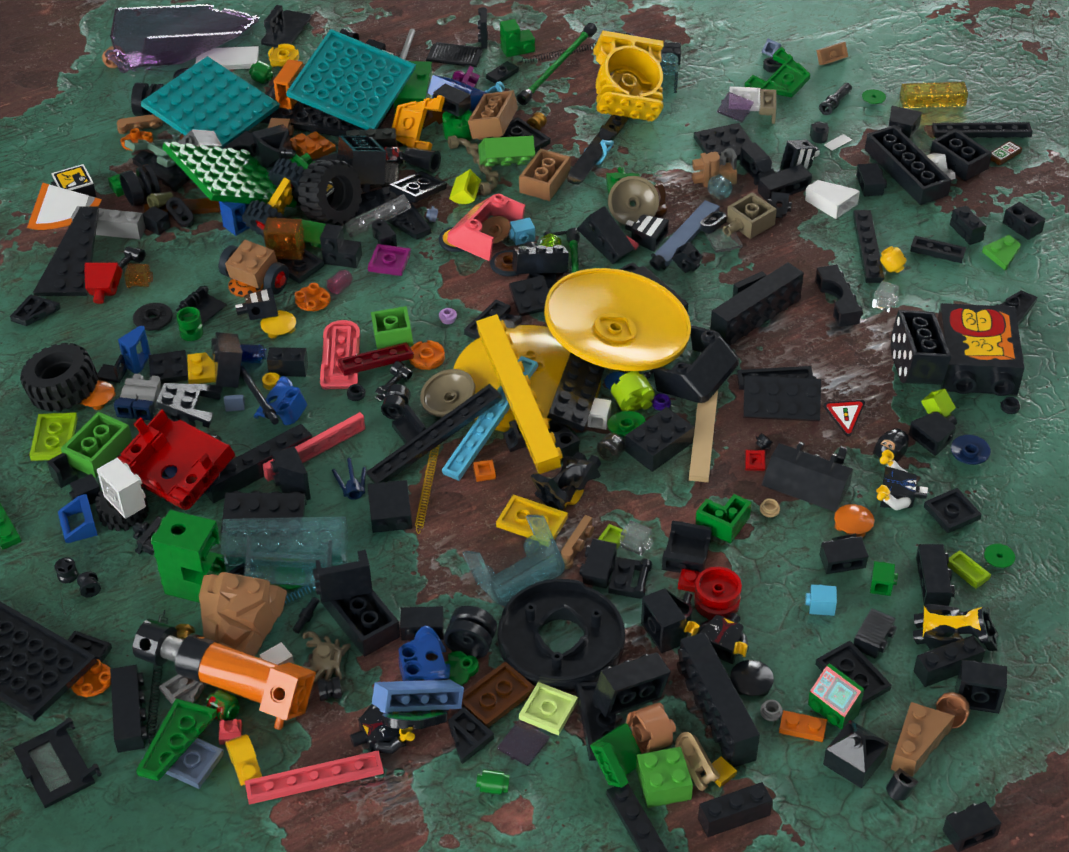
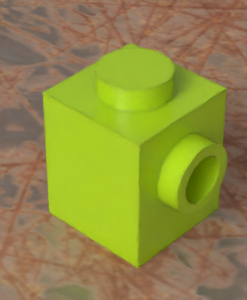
[921,389,956,418]

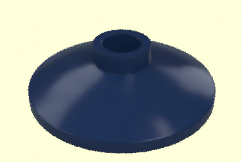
[951,435,991,465]

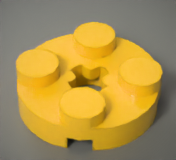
[268,44,299,67]

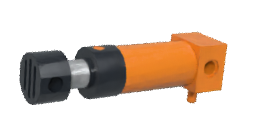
[132,619,316,730]

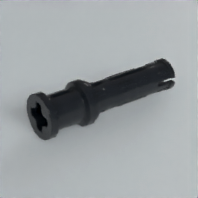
[819,83,852,115]

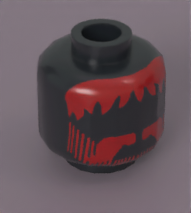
[383,147,403,168]

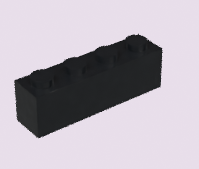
[110,664,148,753]

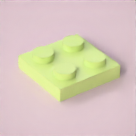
[519,682,578,735]

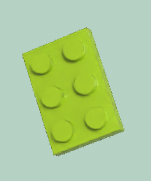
[29,413,78,461]

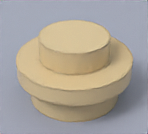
[760,499,780,517]

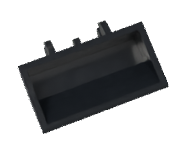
[762,442,853,512]

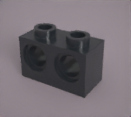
[1003,202,1045,240]
[548,420,580,462]

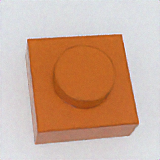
[473,460,496,482]

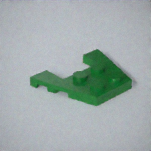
[744,47,810,98]

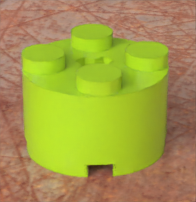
[611,371,655,412]

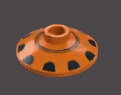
[228,279,264,297]

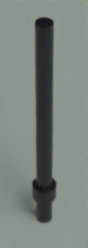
[240,366,279,425]

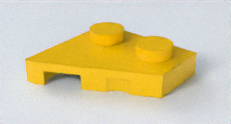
[187,352,215,384]

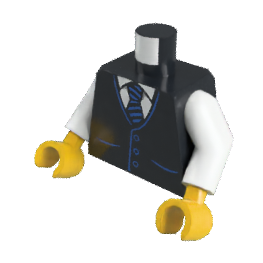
[876,449,928,511]

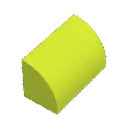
[449,169,481,204]

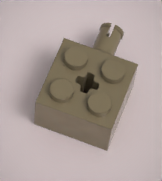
[723,192,777,239]

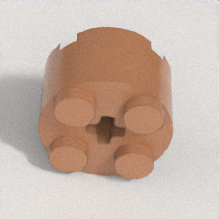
[627,702,676,754]

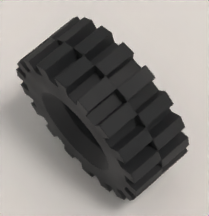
[95,487,149,531]

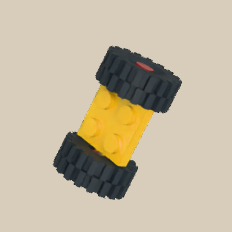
[242,158,304,241]

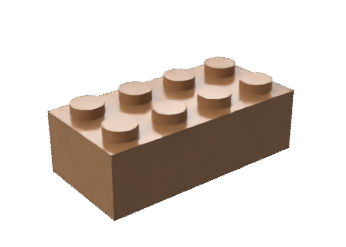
[468,90,518,140]

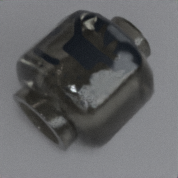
[597,433,625,462]

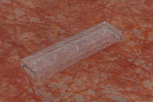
[343,194,411,238]

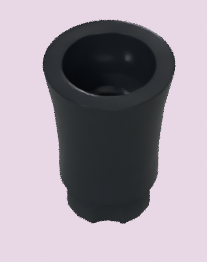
[403,147,441,173]

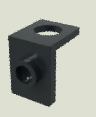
[97,354,127,383]

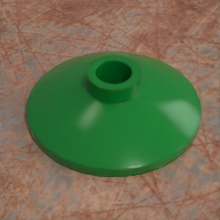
[607,411,645,436]

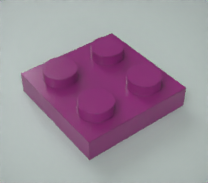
[368,244,411,276]

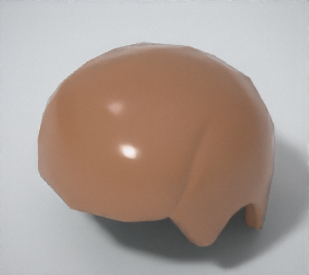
[936,692,970,729]

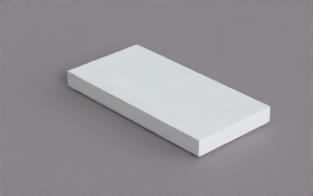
[195,46,259,70]

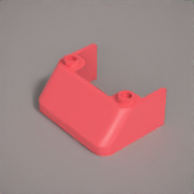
[447,194,525,261]

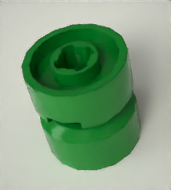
[176,307,204,341]

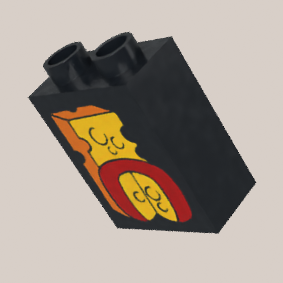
[937,303,1025,396]

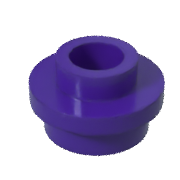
[652,393,671,411]

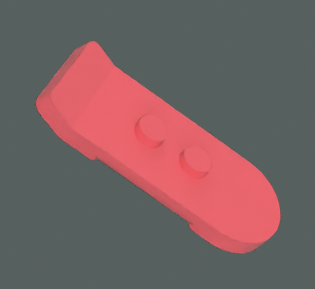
[320,320,360,390]

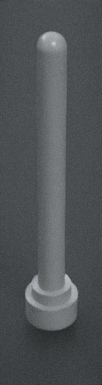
[400,28,415,60]

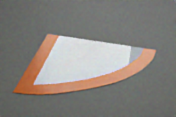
[27,183,102,230]

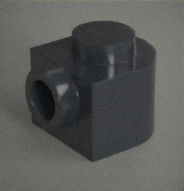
[810,121,829,144]
[886,768,918,801]

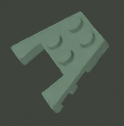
[125,139,178,167]

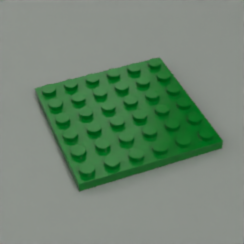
[162,142,297,208]

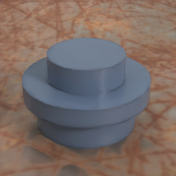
[426,206,438,223]

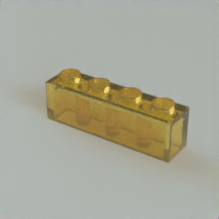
[900,82,968,108]

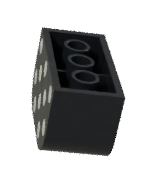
[891,310,951,385]

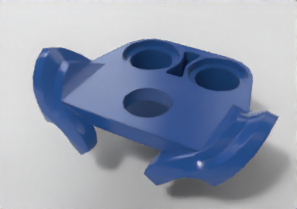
[253,376,307,425]
[399,626,450,681]

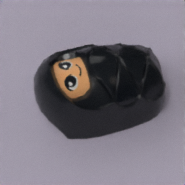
[873,428,909,462]

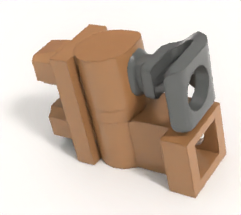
[692,148,737,187]

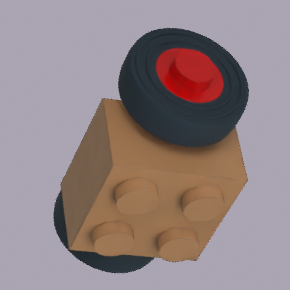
[218,240,289,295]

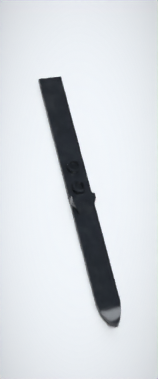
[567,115,630,184]

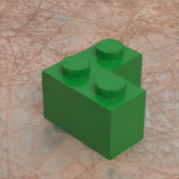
[500,19,535,58]
[695,494,752,544]

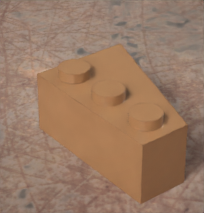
[891,702,955,777]

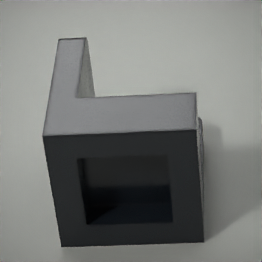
[47,453,78,488]

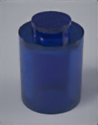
[240,344,267,363]

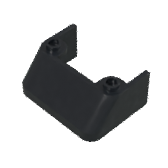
[653,325,739,403]

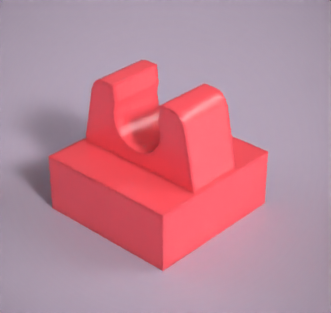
[219,719,243,745]

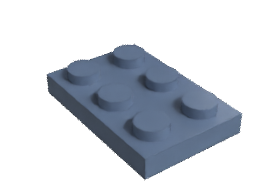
[141,738,224,789]

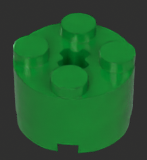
[442,110,473,141]

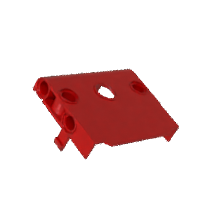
[117,409,235,510]

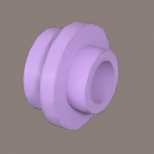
[439,308,457,324]

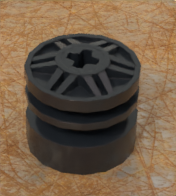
[131,83,164,116]
[119,164,161,207]

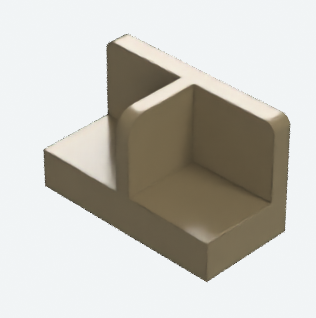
[759,89,776,124]

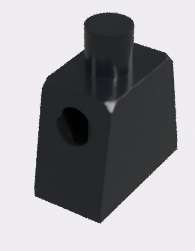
[888,106,922,138]
[909,412,957,456]

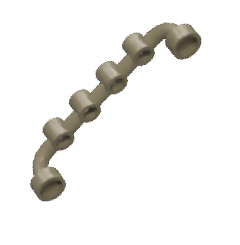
[448,135,499,196]

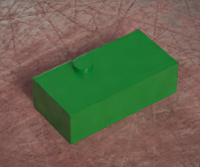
[394,61,433,113]

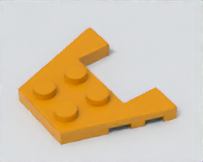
[392,95,445,150]

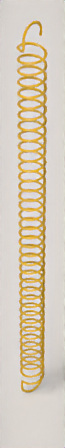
[415,444,440,534]

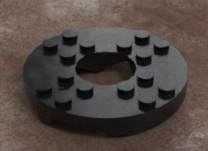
[497,579,625,691]

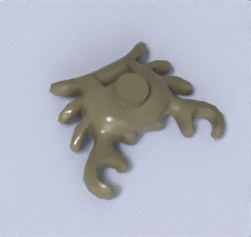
[301,631,351,682]

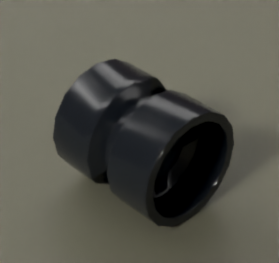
[381,384,411,420]

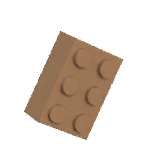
[519,148,571,201]

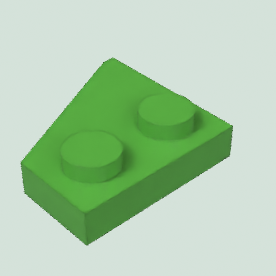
[982,235,1021,270]

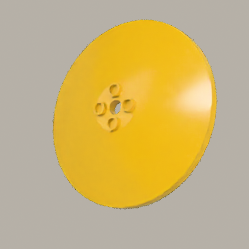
[544,268,691,371]
[453,325,601,432]

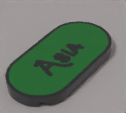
[382,710,448,729]

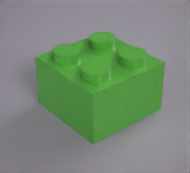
[371,306,414,349]
[636,747,693,808]

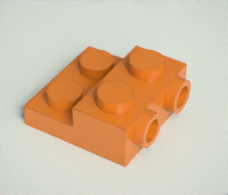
[290,131,336,160]

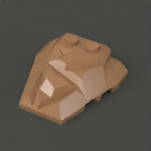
[199,572,287,656]

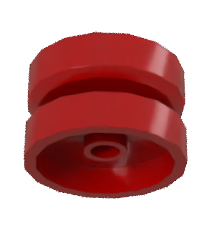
[694,566,742,620]

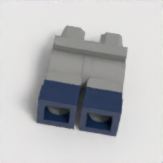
[113,374,161,421]

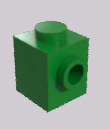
[870,561,898,596]

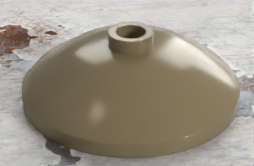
[608,176,659,225]
[420,369,475,417]

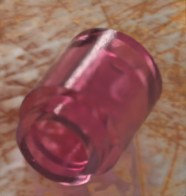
[327,270,353,294]

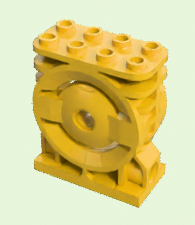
[593,31,664,121]

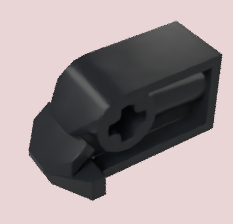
[739,142,776,185]

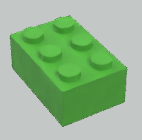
[478,136,535,167]
[61,412,132,478]

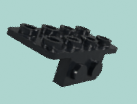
[261,5,311,48]

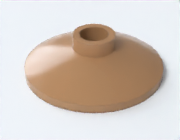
[480,216,511,244]

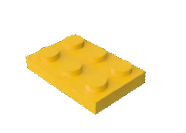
[496,494,568,546]

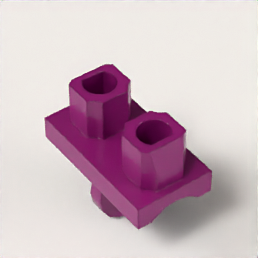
[452,66,480,87]

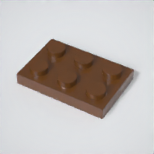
[461,661,535,728]

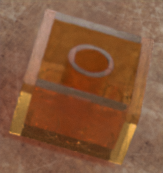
[263,217,305,260]

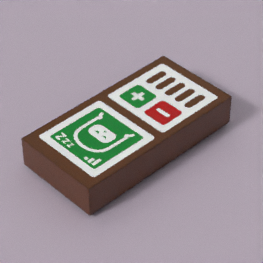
[991,140,1022,166]

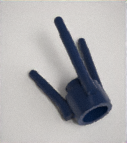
[332,458,366,500]

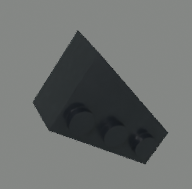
[211,332,242,388]

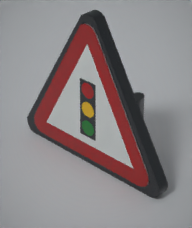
[823,400,865,437]

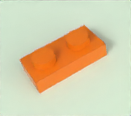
[779,710,827,742]

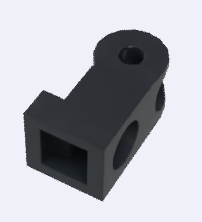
[372,220,397,247]

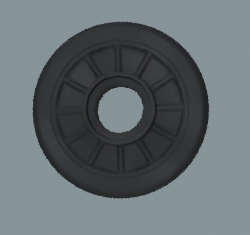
[133,303,173,331]

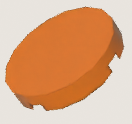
[409,340,445,370]

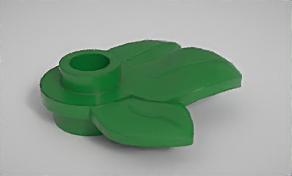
[445,651,479,686]

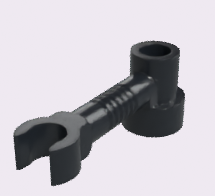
[118,246,146,269]
[375,361,413,401]

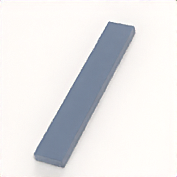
[655,200,720,266]

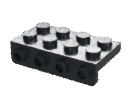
[743,373,821,421]
[221,491,307,537]

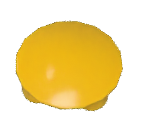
[260,310,296,338]

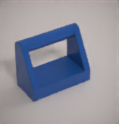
[118,326,151,374]
[58,494,98,543]

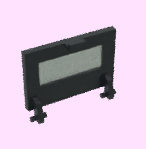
[13,717,102,808]

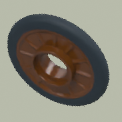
[490,250,519,276]

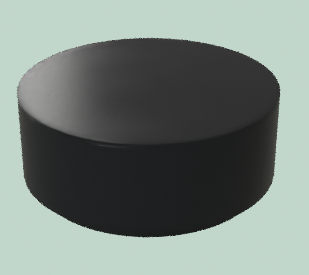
[835,446,848,465]

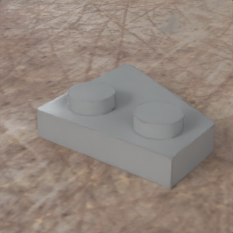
[159,674,207,705]

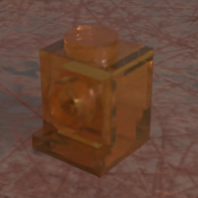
[124,263,153,288]

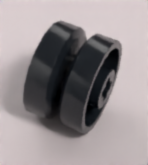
[444,606,497,659]

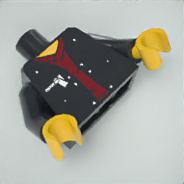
[684,613,749,664]
[350,704,415,754]

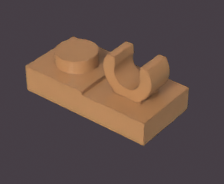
[816,42,848,65]

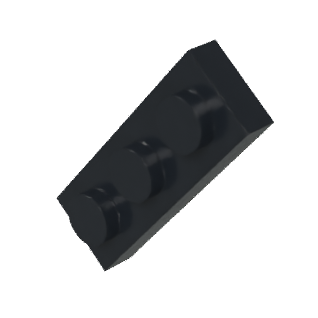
[910,236,966,263]
[464,299,511,340]

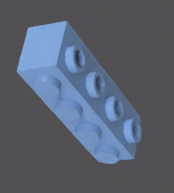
[372,680,464,713]

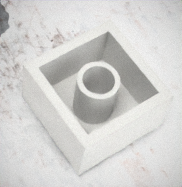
[97,458,146,519]

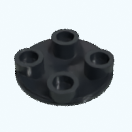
[730,660,774,696]

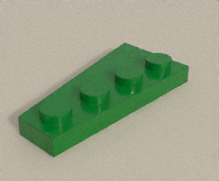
[136,699,218,781]

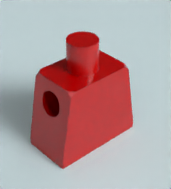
[85,263,123,304]

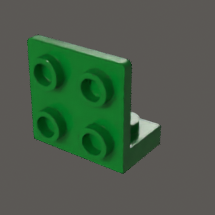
[590,723,642,788]

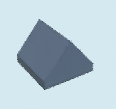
[761,38,781,57]
[224,395,245,412]

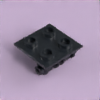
[176,285,227,325]

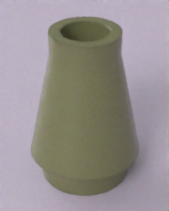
[147,191,173,208]

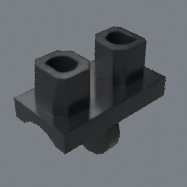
[133,516,162,555]

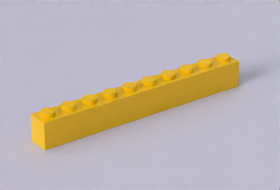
[476,314,563,474]

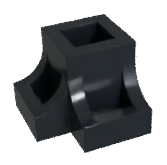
[503,420,527,452]

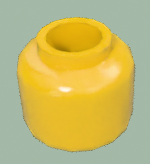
[880,246,907,273]

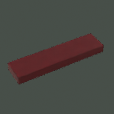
[338,342,414,376]

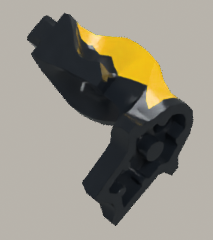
[531,452,601,511]
[913,604,998,651]

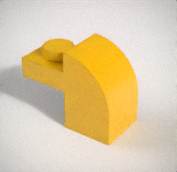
[225,734,262,786]

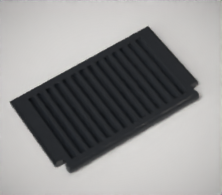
[426,42,483,67]

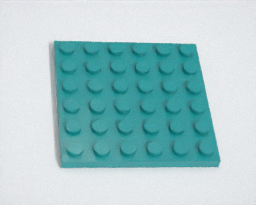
[286,29,416,130]
[141,56,280,148]

